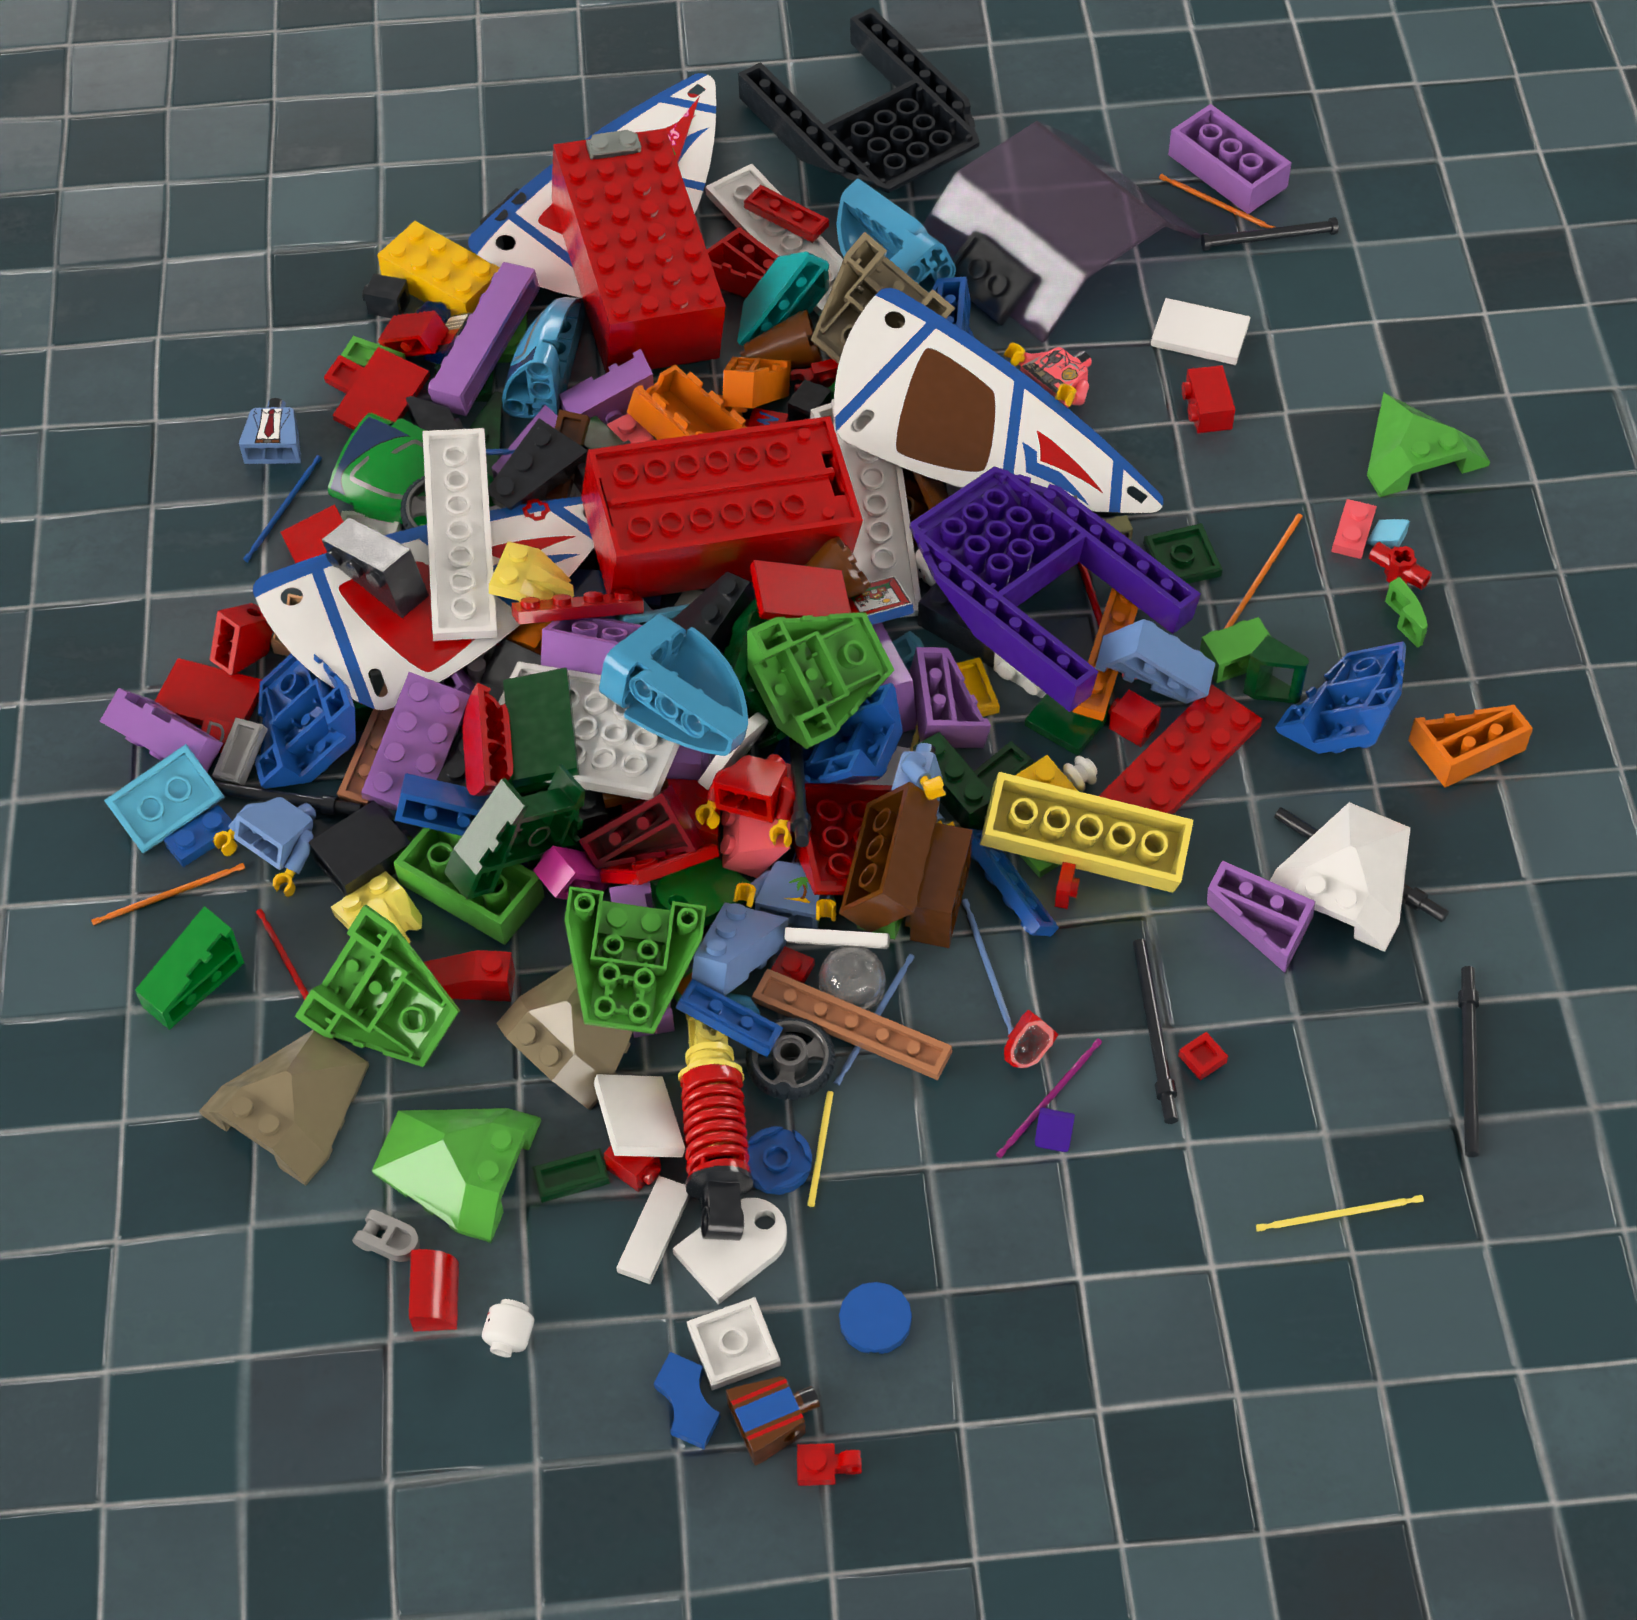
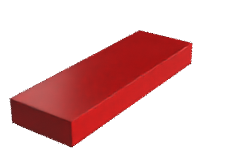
[744,184,829,243]

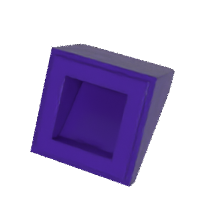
[1035,1107,1075,1152]

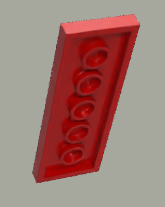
[1099,684,1262,815]

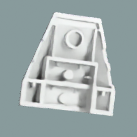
[1270,802,1410,952]

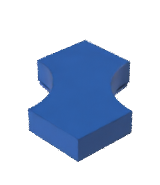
[654,1352,721,1450]

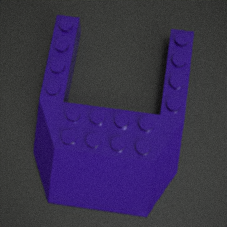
[909,466,1201,712]

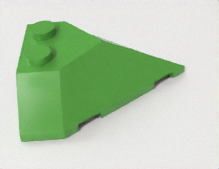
[1367,392,1490,497]

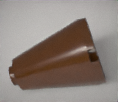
[740,310,823,369]

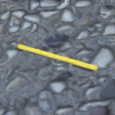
[808,1091,834,1207]

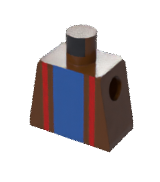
[726,1376,820,1466]

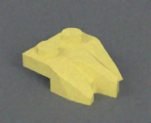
[489,541,574,602]
[331,871,422,943]

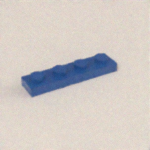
[968,828,1059,937]

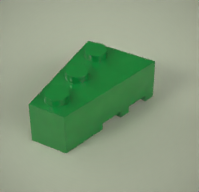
[135,906,245,1030]

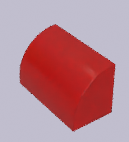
[409,1249,459,1332]

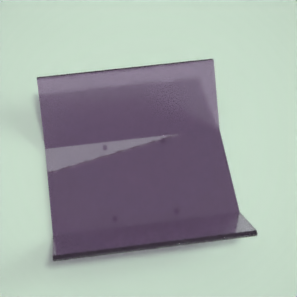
[923,121,1201,343]

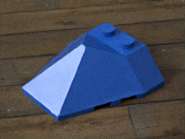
[1275,641,1406,754]
[255,654,356,789]
[773,683,903,784]

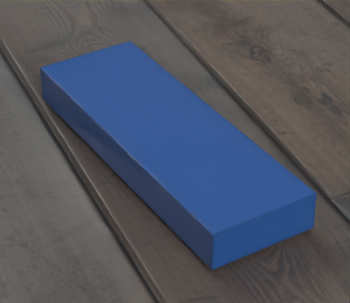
[676,978,783,1057]

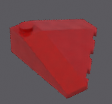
[790,783,893,895]

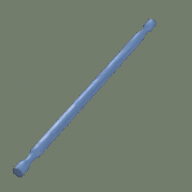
[962,899,1014,1034]
[833,954,915,1086]

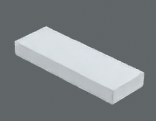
[616,1176,690,1284]

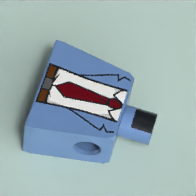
[239,398,301,464]

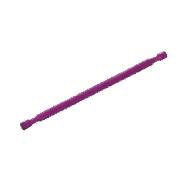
[996,1038,1102,1158]

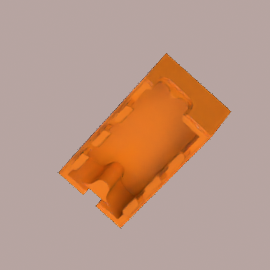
[627,365,747,440]

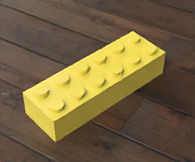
[980,772,1194,893]

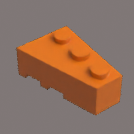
[722,356,791,412]
[1408,705,1533,788]

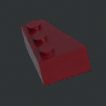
[579,785,705,869]

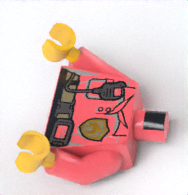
[1004,342,1092,408]

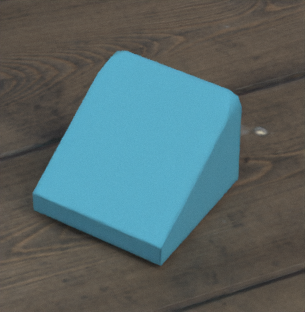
[1366,519,1410,549]
[892,631,924,670]

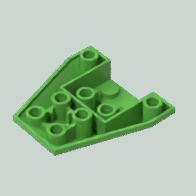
[564,886,706,1034]

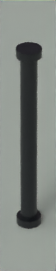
[1201,217,1339,251]

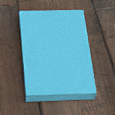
[104,744,225,854]

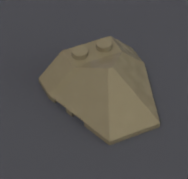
[811,232,955,364]
[497,963,633,1110]
[199,1030,369,1186]

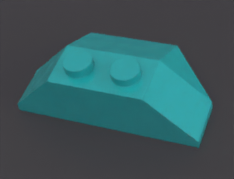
[737,252,829,346]

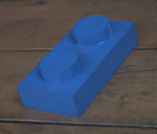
[163,804,232,867]

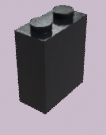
[308,800,413,897]

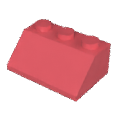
[720,763,791,878]

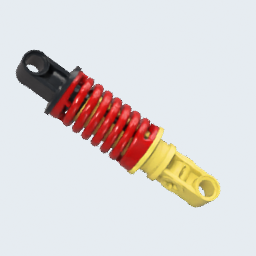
[678,1014,753,1241]

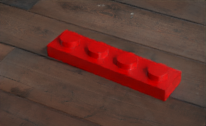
[512,589,644,624]

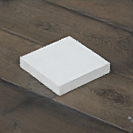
[687,1297,781,1391]

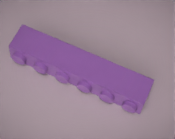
[428,262,540,416]

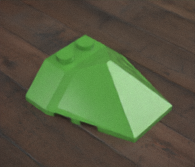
[747,612,894,749]
[295,905,460,1067]
[372,1108,541,1243]

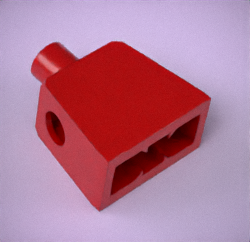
[210,603,274,676]

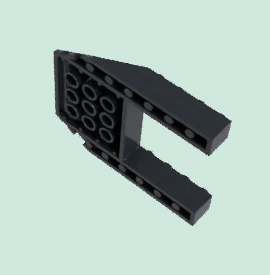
[738,8,980,193]

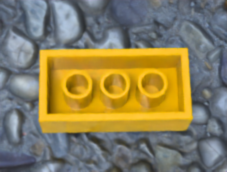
[377,221,500,325]

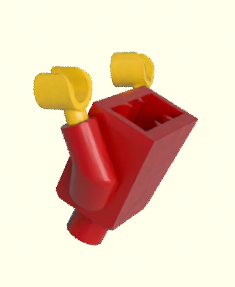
[695,754,796,848]

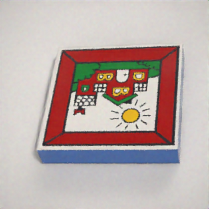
[848,575,914,625]

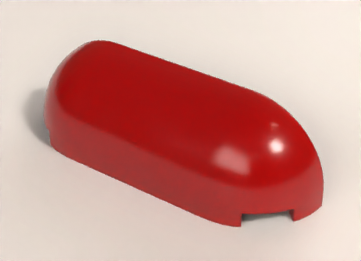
[463,683,513,796]

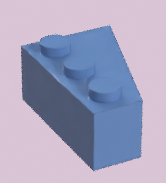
[1095,619,1215,704]
[691,902,789,996]

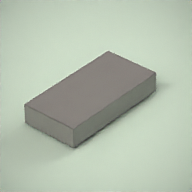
[212,718,268,786]

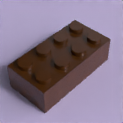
[839,782,940,932]

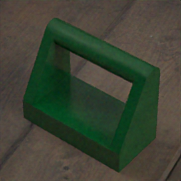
[1243,635,1309,704]

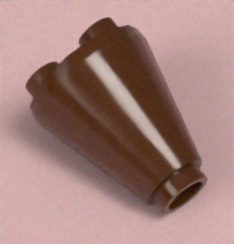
[804,536,871,599]

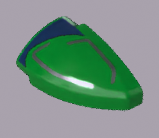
[328,412,495,525]

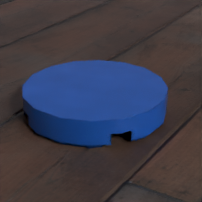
[747,1126,812,1195]
[839,1282,912,1354]

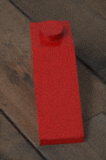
[424,950,515,1002]

